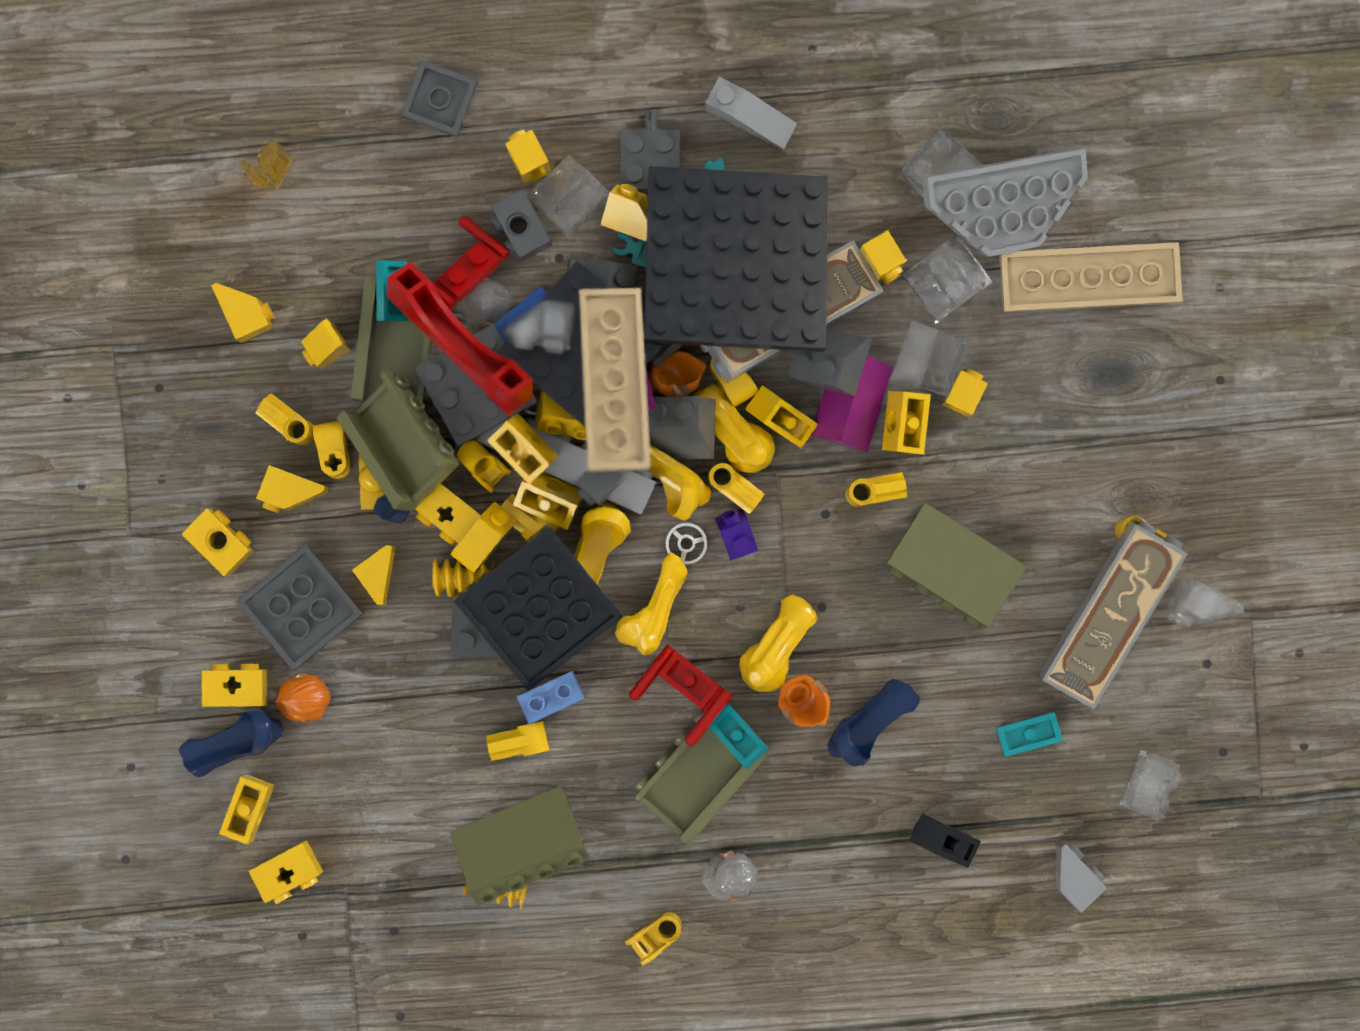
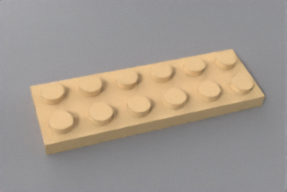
[999,242,1183,313]
[579,288,650,472]

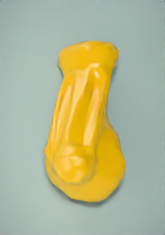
[693,384,775,473]
[646,443,711,521]
[574,502,631,585]
[615,552,688,656]
[739,594,817,692]

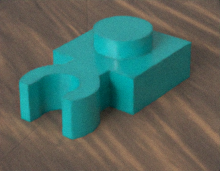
[613,233,646,269]

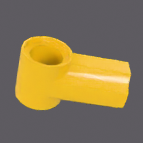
[255,393,314,445]
[707,463,765,514]
[845,472,907,507]
[501,494,560,540]
[486,721,549,761]

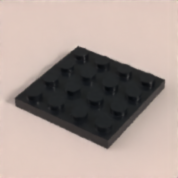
[498,261,665,427]
[453,524,623,691]

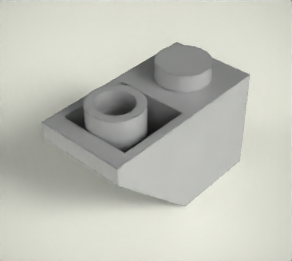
[1055,841,1107,913]

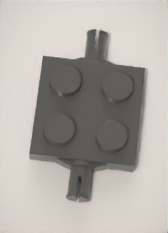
[620,110,681,198]

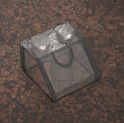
[1163,578,1246,627]
[1119,750,1181,821]

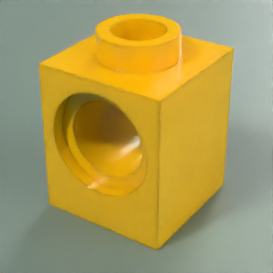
[942,369,988,418]

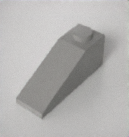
[705,77,797,151]

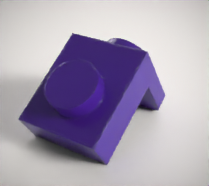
[715,508,759,561]

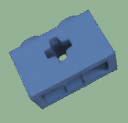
[517,671,586,724]

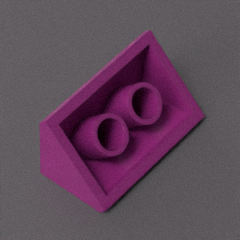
[811,356,893,453]

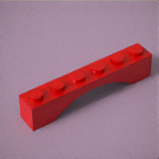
[387,262,533,416]

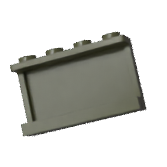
[351,280,436,409]
[336,370,459,511]
[885,502,1027,630]
[634,710,768,846]
[450,786,589,905]

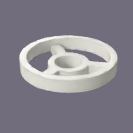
[666,523,707,565]

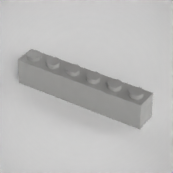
[478,419,657,516]

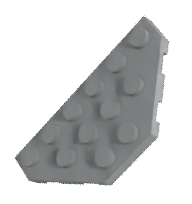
[922,147,1088,257]

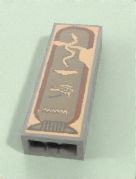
[700,240,884,383]
[1038,520,1188,709]

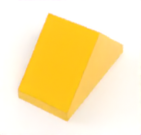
[352,545,396,606]

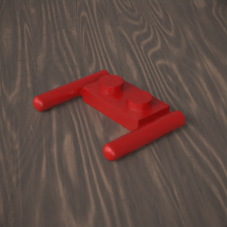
[428,216,510,310]
[629,644,733,746]

